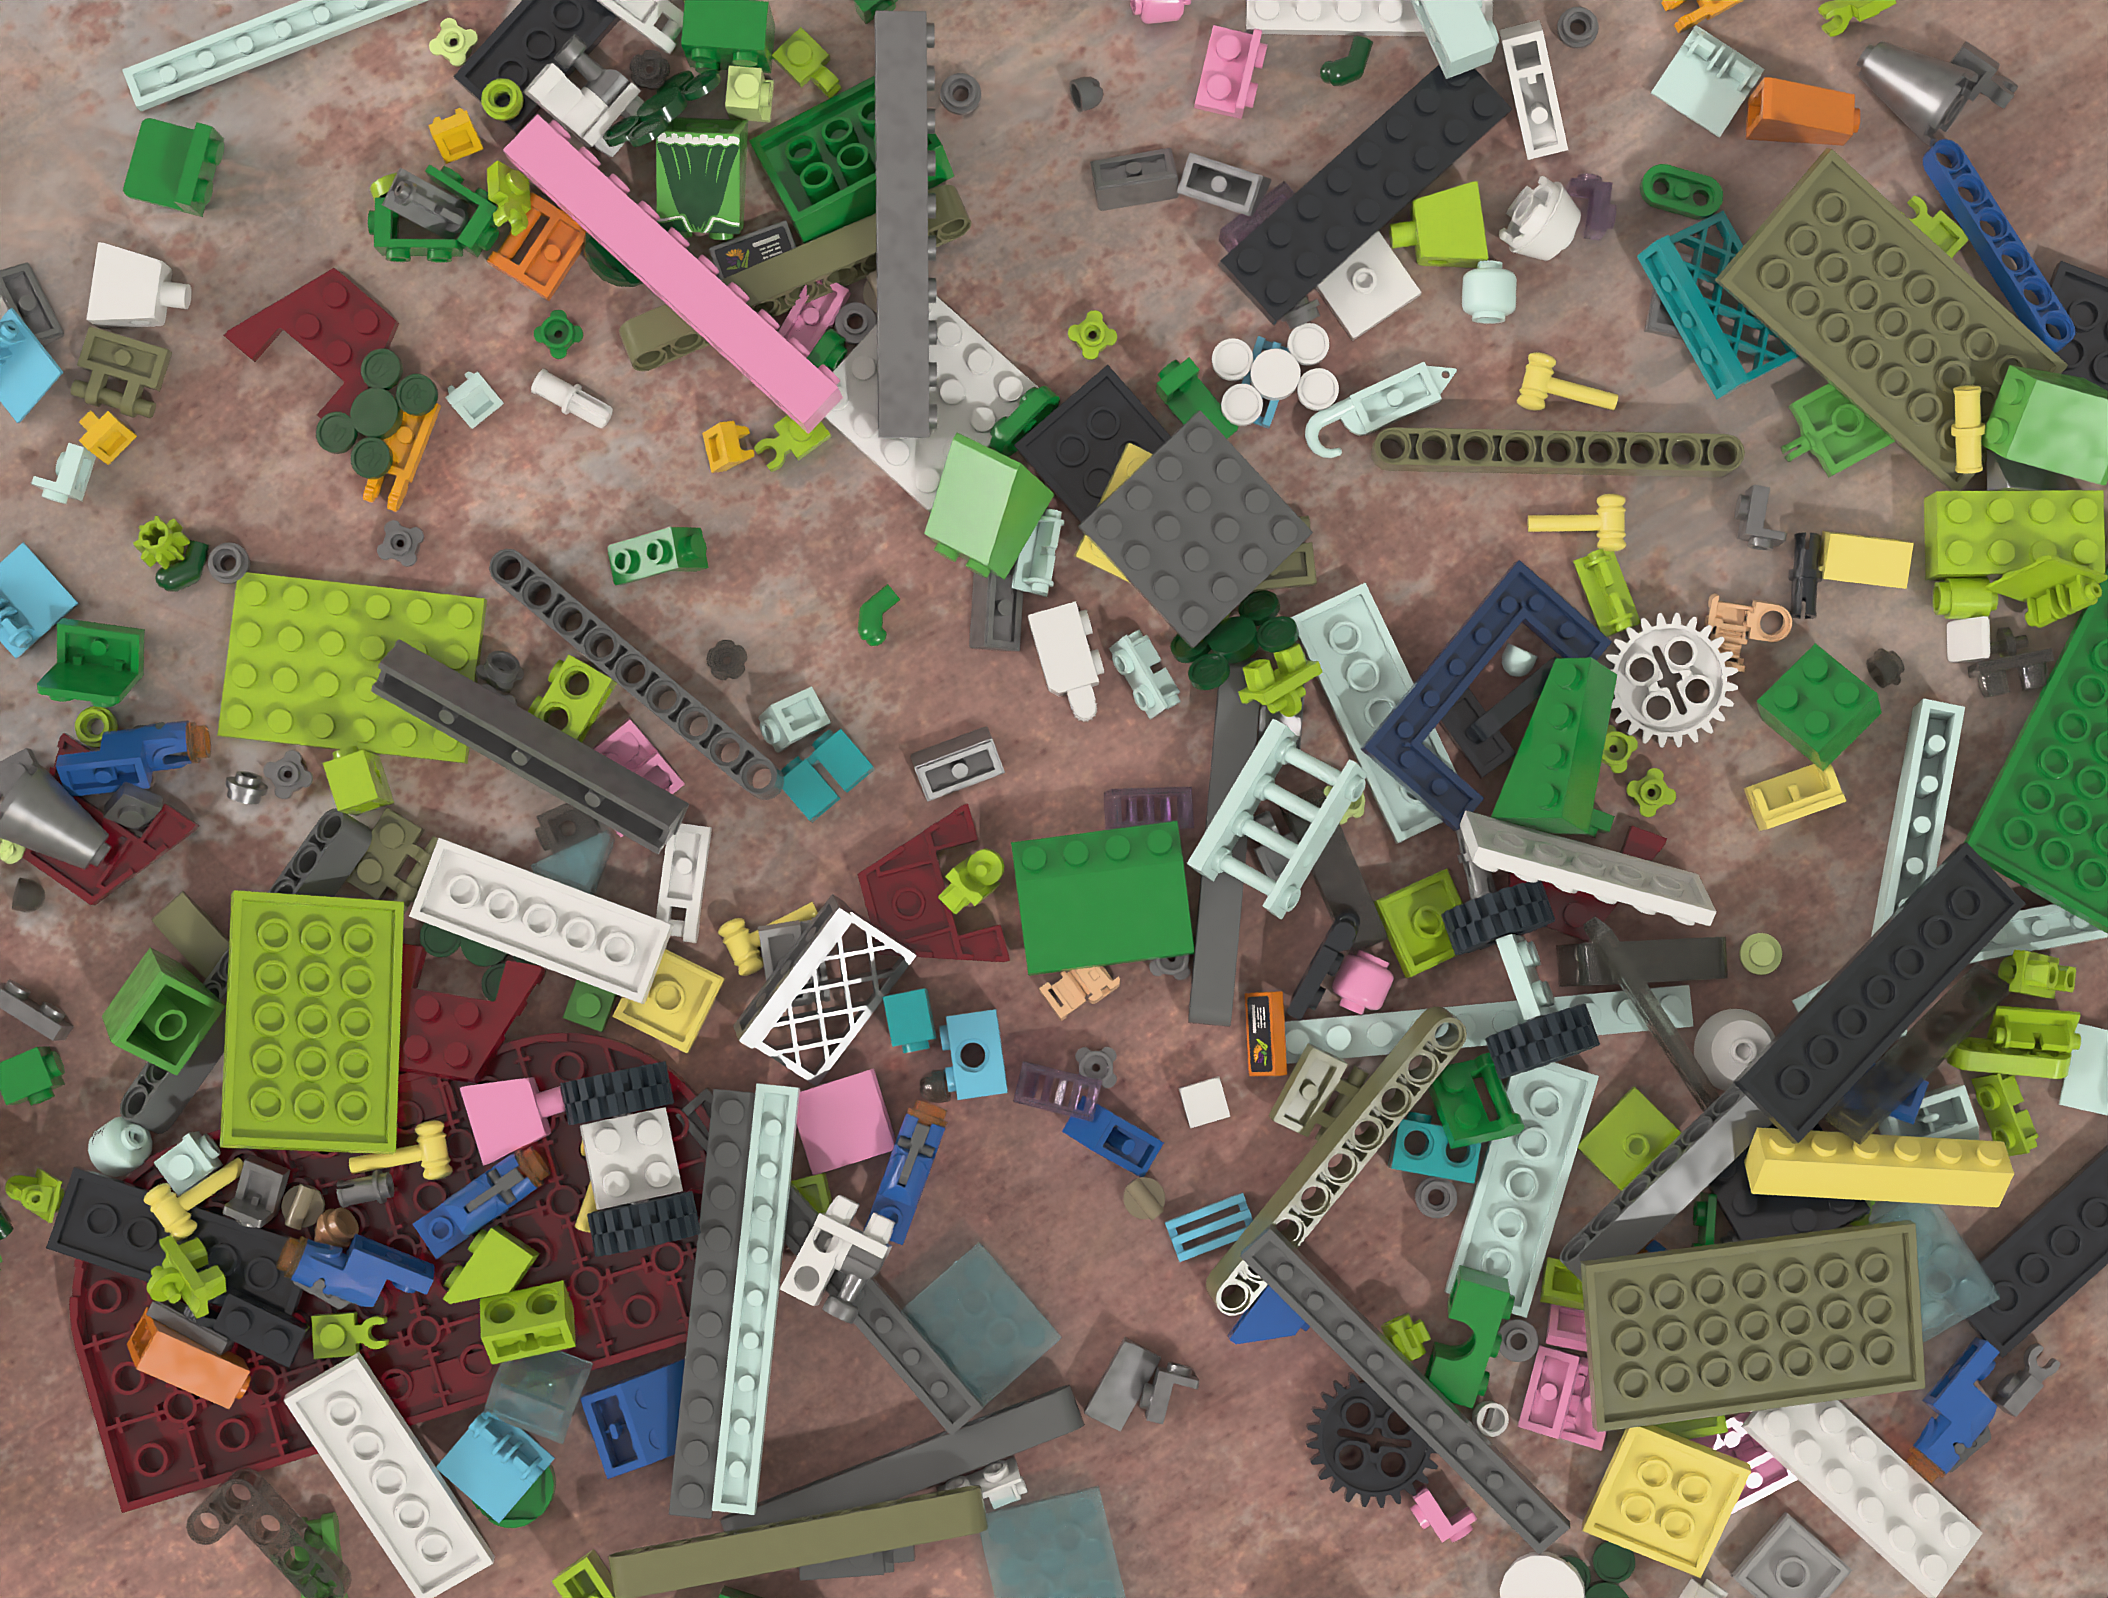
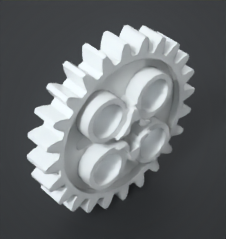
[1605,613,1738,747]

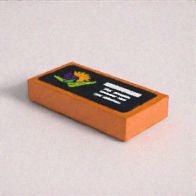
[1245,991,1287,1076]

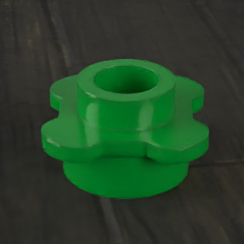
[534,310,584,359]

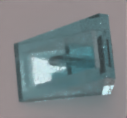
[530,830,615,895]

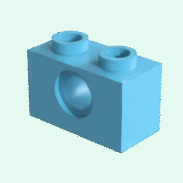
[939,1009,1008,1100]

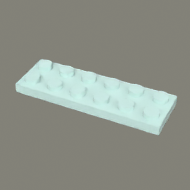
[1291,583,1457,844]
[1444,1062,1599,1318]

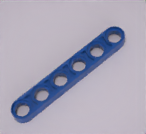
[1922,139,2075,353]

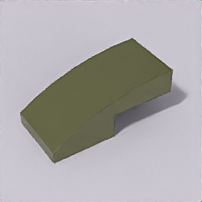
[152,891,229,979]

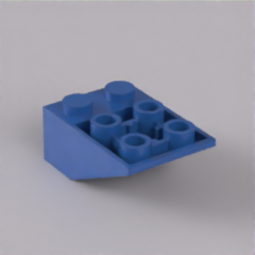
[580,1358,685,1479]

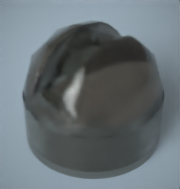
[12,877,45,913]
[920,1069,951,1103]

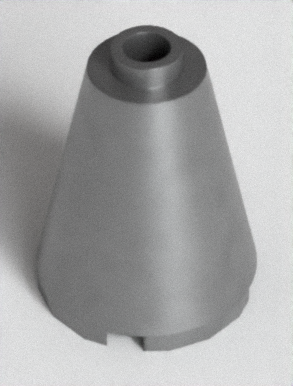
[1857,41,1978,147]
[0,762,112,870]

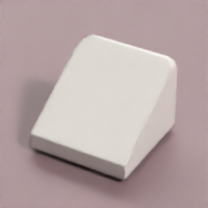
[1947,616,1990,662]
[1178,1076,1230,1128]

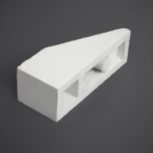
[1499,20,1568,160]

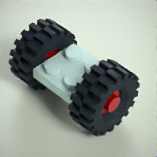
[1441,880,1600,1079]

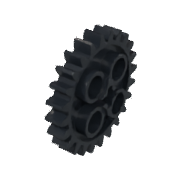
[1306,1372,1438,1508]

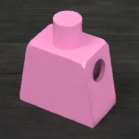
[460,1077,566,1166]

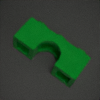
[1424,1265,1515,1409]

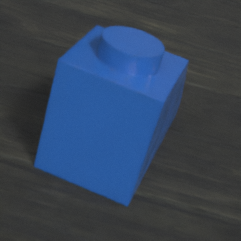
[1062,1095,1164,1177]
[1227,1285,1310,1345]

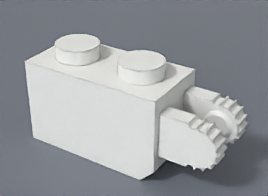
[1028,601,1104,723]

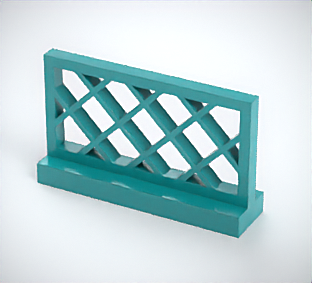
[1637,210,1799,399]

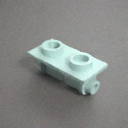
[1011,509,1065,597]
[1109,630,1181,720]

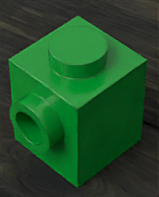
[0,1046,65,1106]

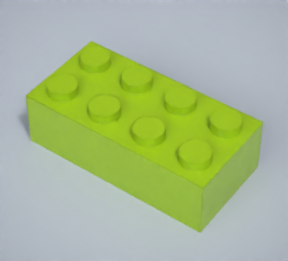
[1924,490,2105,580]

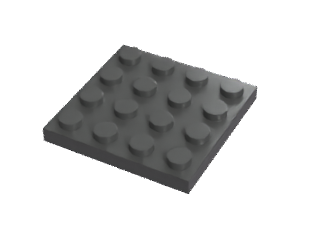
[1078,411,1313,648]

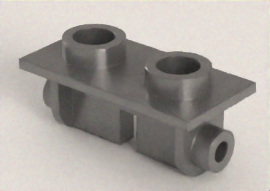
[382,168,471,239]

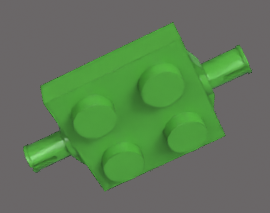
[1781,383,1895,478]

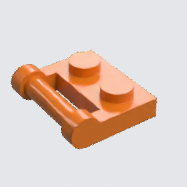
[486,192,586,301]

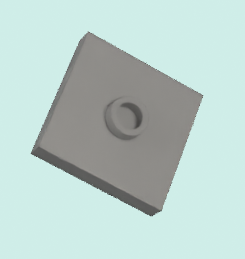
[1730,1512,1852,1598]

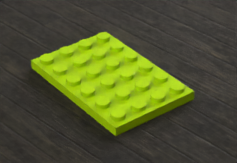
[217,572,487,764]
[220,890,404,1154]

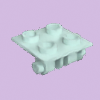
[1651,25,1765,138]
[2058,1023,2108,1116]

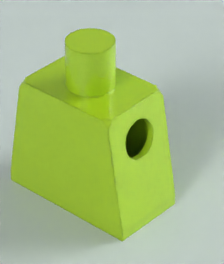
[1389,181,1489,268]

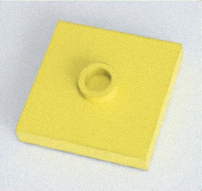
[612,949,726,1054]

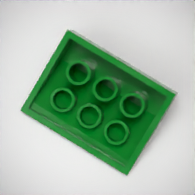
[749,75,955,244]
[1011,821,1194,976]

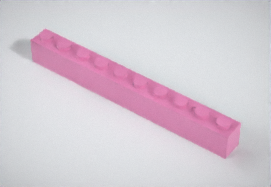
[503,114,843,434]

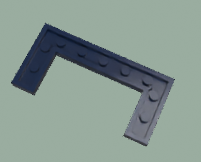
[1360,560,1612,831]

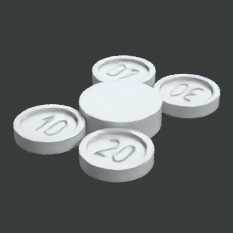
[1212,323,1339,426]

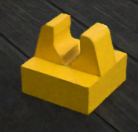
[428,108,484,164]
[79,410,137,465]
[702,421,755,473]

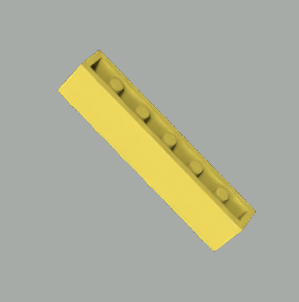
[1744,1127,2014,1207]

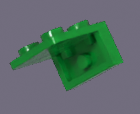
[123,118,224,217]
[37,618,145,707]

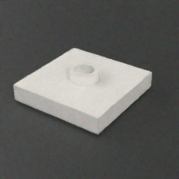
[1316,231,1421,341]

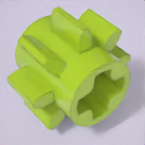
[133,516,190,569]
[1380,1313,1431,1362]

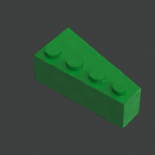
[1491,657,1617,834]

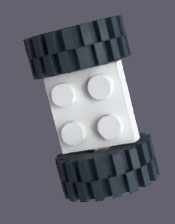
[560,1061,701,1256]

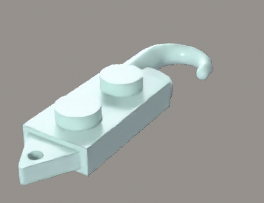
[1305,362,1457,458]

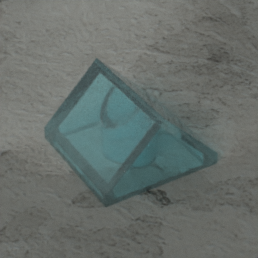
[483,1350,594,1444]

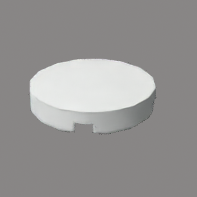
[1500,1552,1585,1598]

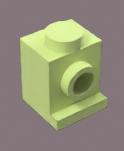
[725,66,774,123]

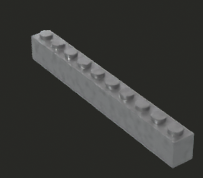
[874,11,937,438]

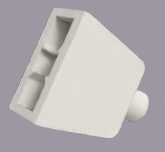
[86,242,191,329]

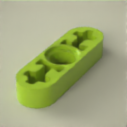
[1946,1036,2072,1079]

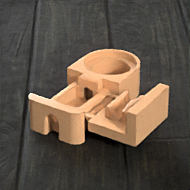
[1704,593,1792,672]
[1039,966,1120,1021]

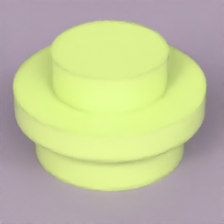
[1739,933,1782,975]

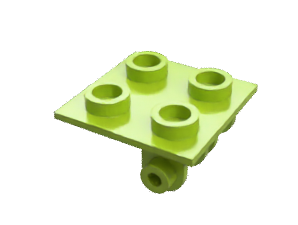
[1986,555,2108,628]

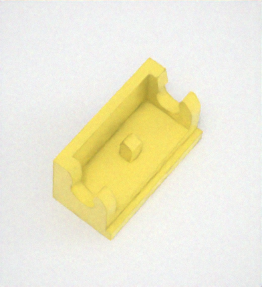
[1819,531,1914,589]
[1744,764,1846,831]

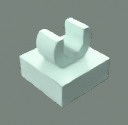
[445,371,504,429]

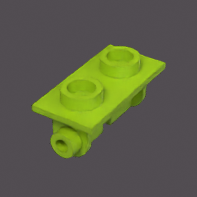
[1573,548,1641,637]
[1987,1006,2081,1054]
[1971,1073,2039,1156]
[5,1168,65,1223]

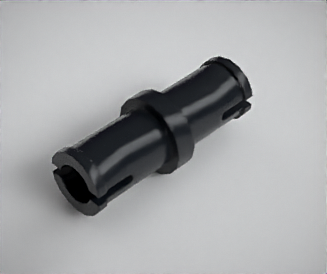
[1788,532,1822,619]

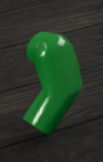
[857,584,900,646]

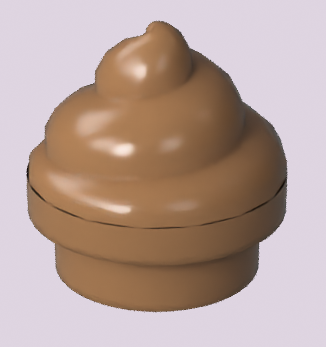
[314,1207,359,1249]

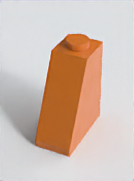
[1745,77,1860,146]
[126,1307,251,1409]

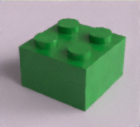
[681,0,775,74]
[1756,643,1882,771]

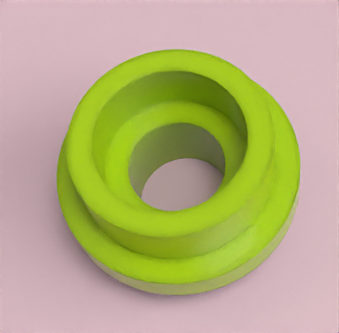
[481,79,524,121]
[75,706,118,748]

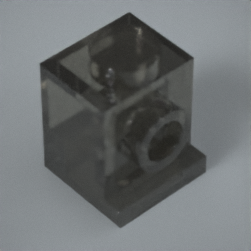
[535,803,604,856]

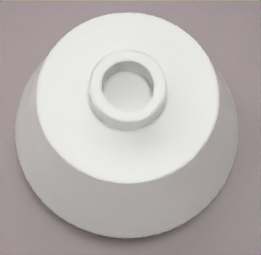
[1499,176,1581,261]
[1694,1009,1775,1091]

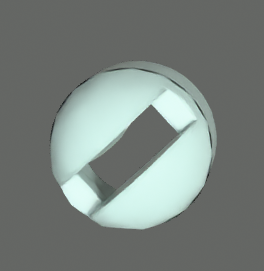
[1502,643,1538,677]

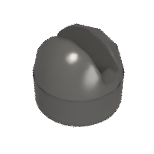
[1070,77,1104,112]

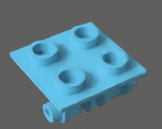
[0,308,63,423]
[0,542,79,659]
[436,1402,555,1523]

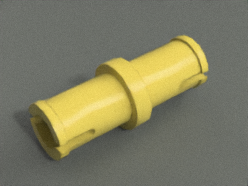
[1951,385,1985,473]

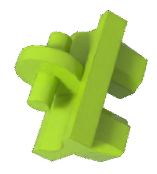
[1238,643,1323,717]
[938,848,1004,914]
[1998,949,2076,999]
[147,1235,226,1319]

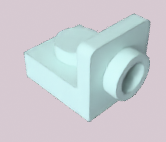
[31,443,96,504]
[758,687,831,753]
[153,1131,223,1196]

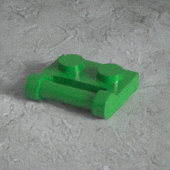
[1428,1053,1525,1149]

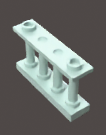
[1187,719,1368,920]

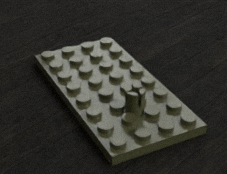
[1715,148,2068,491]
[1580,1220,1926,1432]

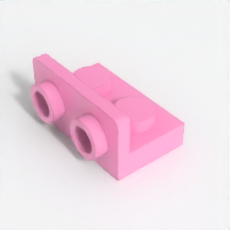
[1194,25,1268,119]

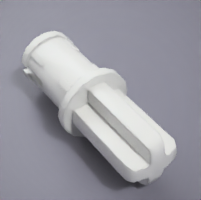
[531,369,613,428]

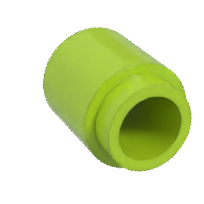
[1932,577,1998,619]

